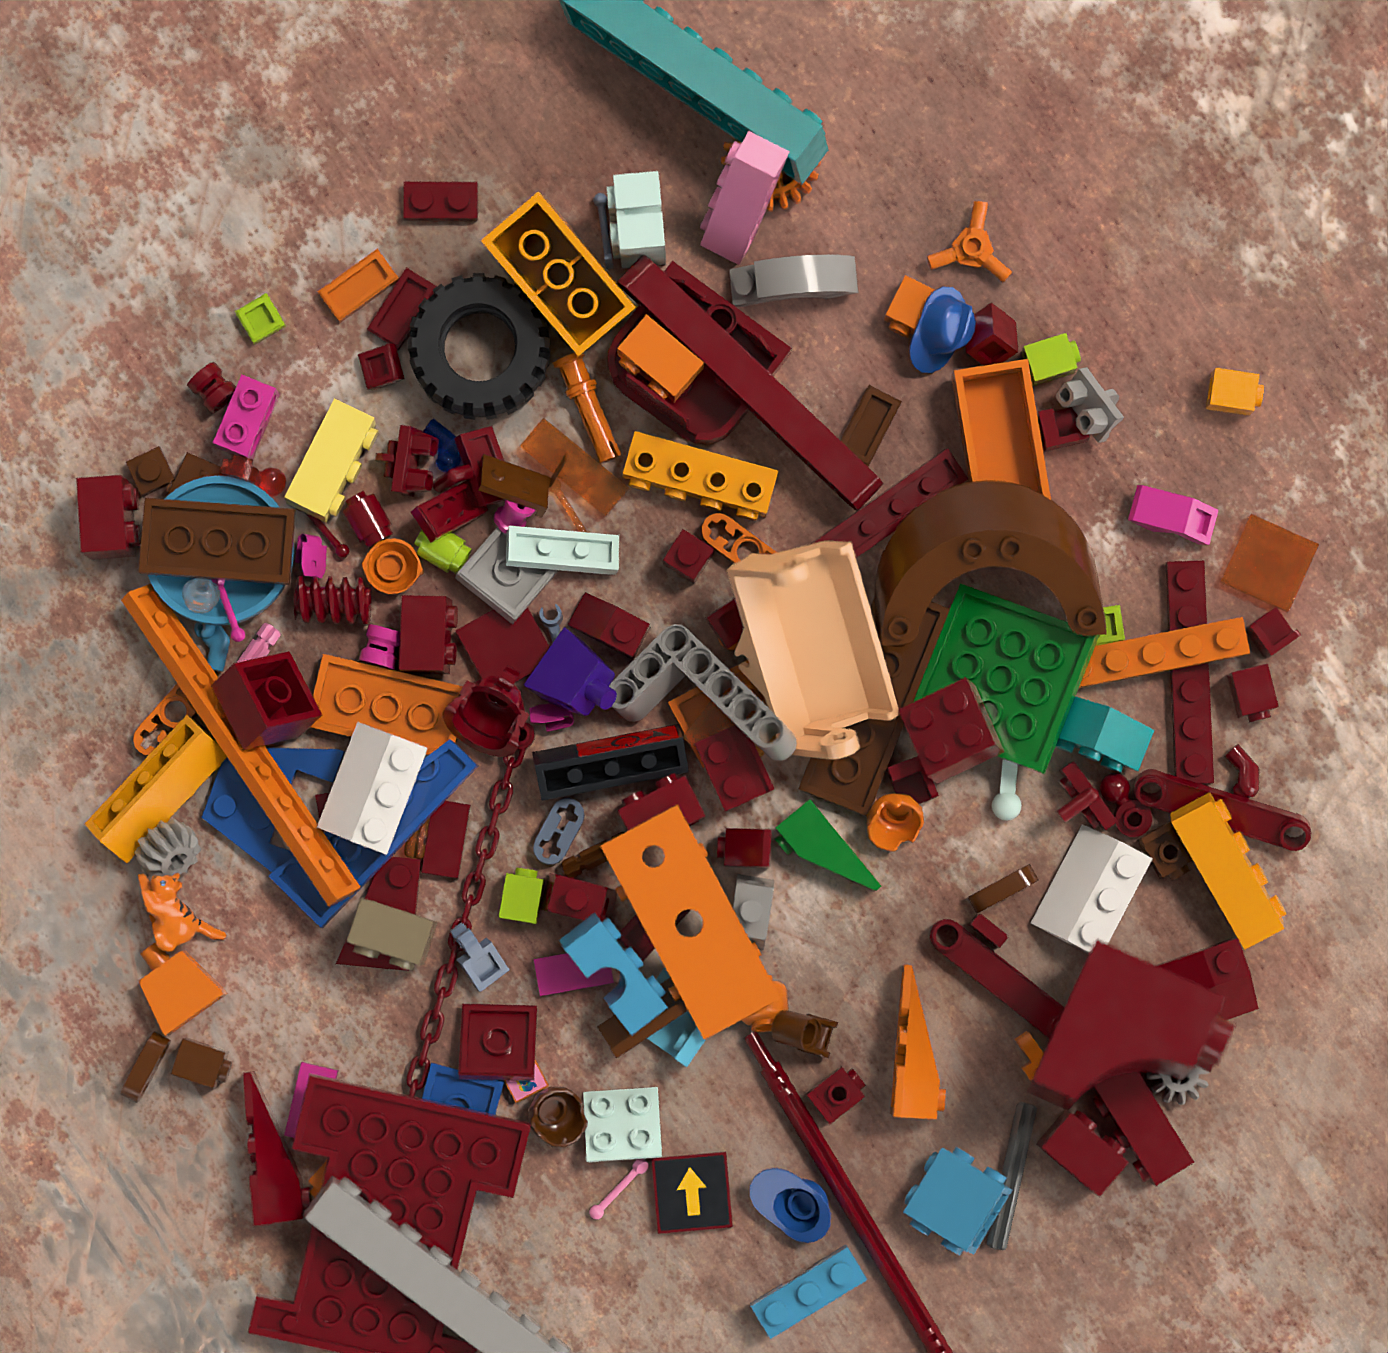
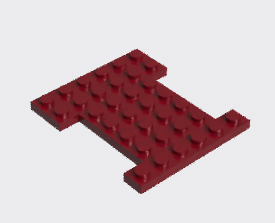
[248,1073,531,1353]

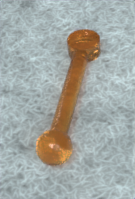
[549,479,592,533]

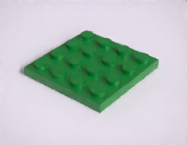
[913,583,1100,774]

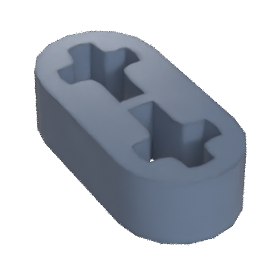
[533,798,585,865]

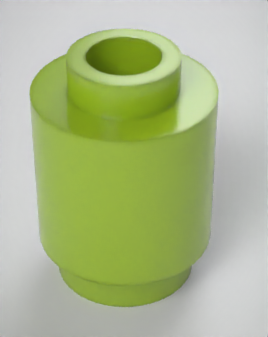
[414,530,472,574]

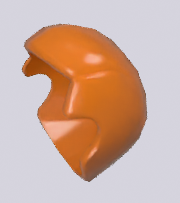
[867,794,924,852]

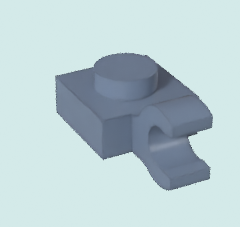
[450,922,510,992]

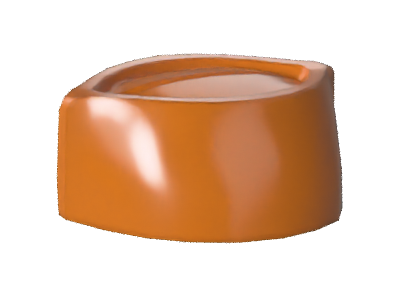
[362,538,424,594]

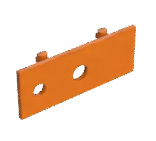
[601,805,781,1040]

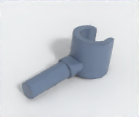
[539,604,563,642]

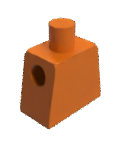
[139,942,228,1036]

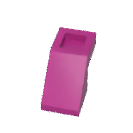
[1128,485,1219,545]

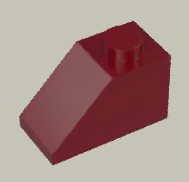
[568,592,651,660]
[717,828,772,869]

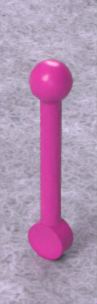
[211,579,245,642]

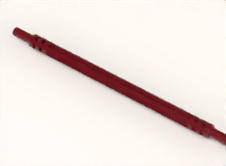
[744,1031,953,1353]

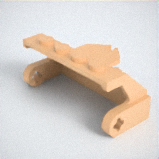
[727,541,900,759]

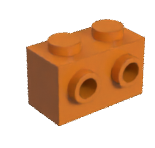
[617,315,704,403]

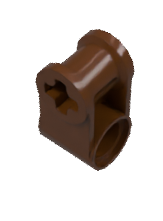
[771,1010,839,1058]

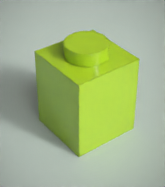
[1021,333,1081,386]
[499,867,545,924]

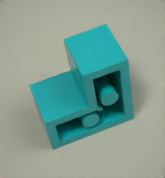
[1056,696,1154,773]

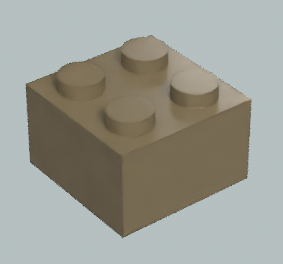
[347,898,438,970]

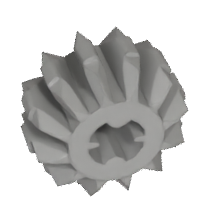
[134,818,202,878]
[1146,1066,1210,1105]

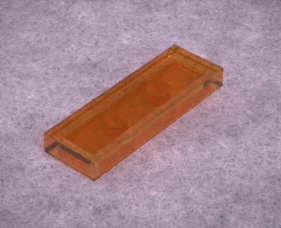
[520,418,629,517]

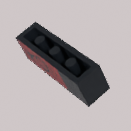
[532,724,689,801]

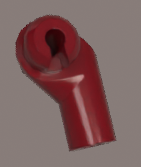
[1224,744,1260,799]

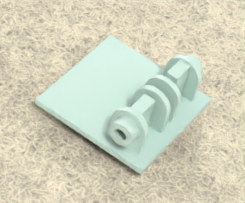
[583,1087,662,1162]

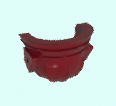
[443,665,530,757]

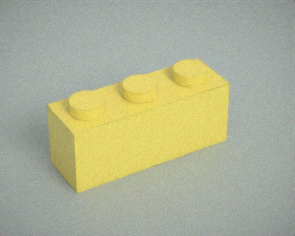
[284,398,379,523]

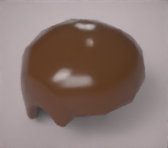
[528,1087,588,1147]

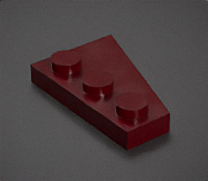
[335,857,422,971]

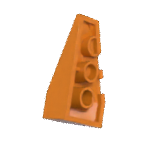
[890,965,946,1119]

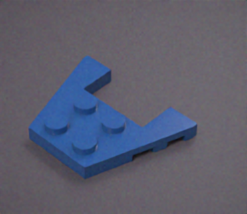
[202,748,345,872]

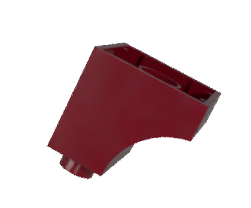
[1027,939,1236,1111]

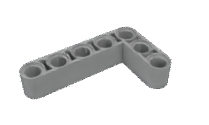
[609,624,797,761]

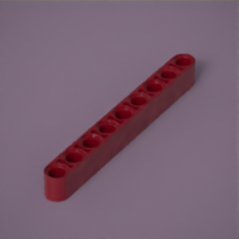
[617,254,883,511]

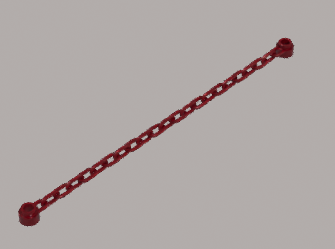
[406,722,535,1097]

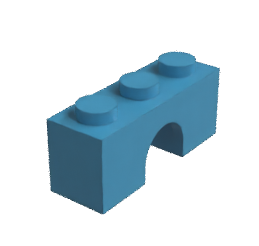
[559,913,668,1035]
[750,1245,867,1339]

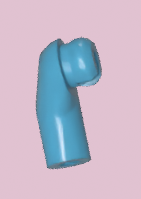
[194,622,230,672]

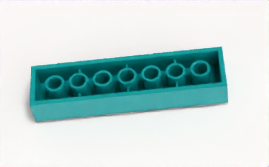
[559,0,829,185]

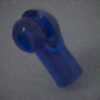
[423,418,461,472]

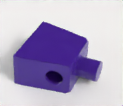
[524,627,617,716]

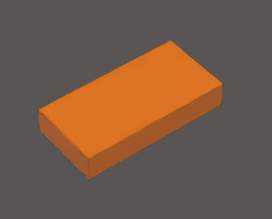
[317,248,399,323]

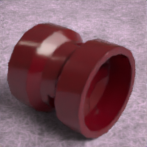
[187,362,236,414]

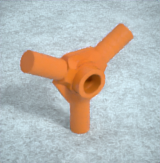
[927,201,1012,283]

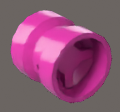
[359,624,400,670]

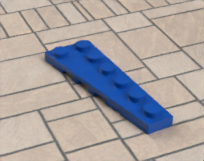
[269,739,478,928]

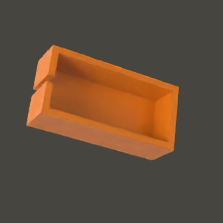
[951,359,1051,500]

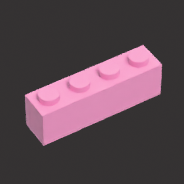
[700,131,789,265]

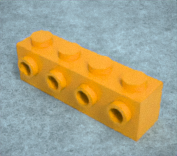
[623,431,778,521]
[84,715,227,863]
[1170,792,1287,950]

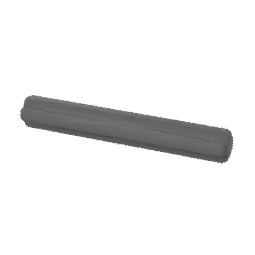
[986,1102,1037,1250]

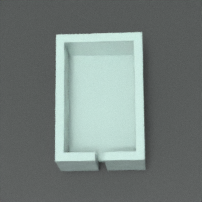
[607,171,666,269]

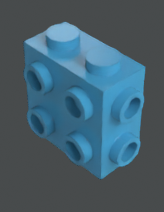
[903,1147,1012,1256]

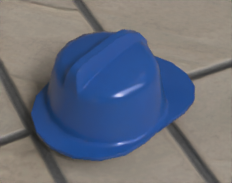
[909,286,976,373]
[750,1168,831,1243]

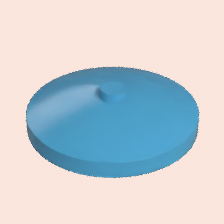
[147,476,294,626]

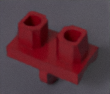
[375,425,439,497]

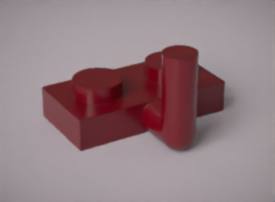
[432,426,505,508]
[1056,761,1118,831]

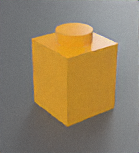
[1206,367,1264,416]

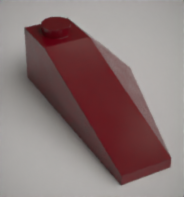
[1155,938,1259,1020]
[243,1071,312,1226]

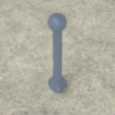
[593,193,613,269]

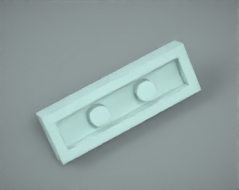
[506,526,619,575]

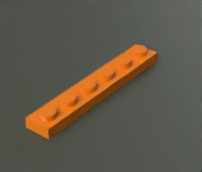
[1079,617,1250,688]

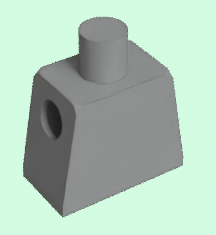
[732,874,775,950]

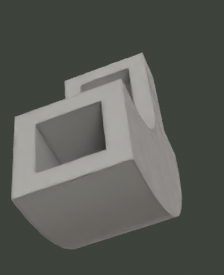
[730,255,858,307]

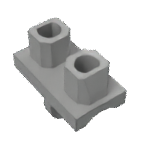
[1056,367,1124,443]

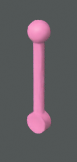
[589,1159,649,1220]

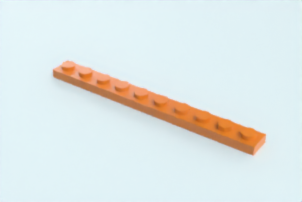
[121,583,361,907]

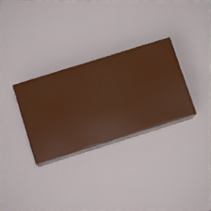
[840,385,902,467]

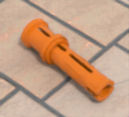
[553,352,622,464]

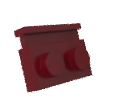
[694,725,775,812]

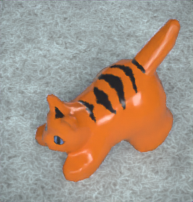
[138,873,227,952]

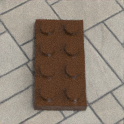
[138,498,296,585]

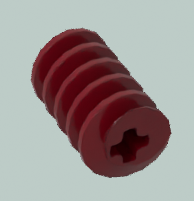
[294,576,372,625]

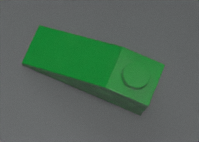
[774,799,881,891]

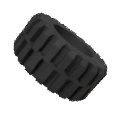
[408,273,551,420]

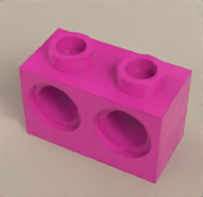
[213,374,280,462]

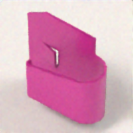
[295,533,327,578]
[529,703,574,732]

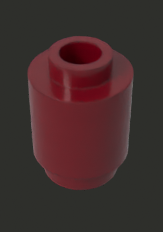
[342,491,393,549]

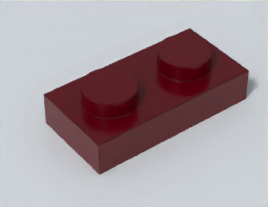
[404,182,478,221]

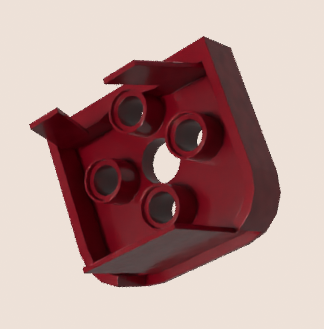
[608,261,792,445]

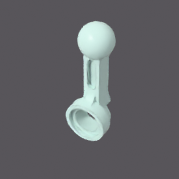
[992,759,1022,821]

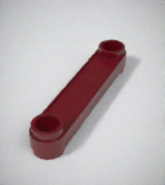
[1134,769,1311,851]
[929,919,1065,1039]

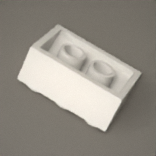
[317,722,428,855]
[1030,824,1153,954]

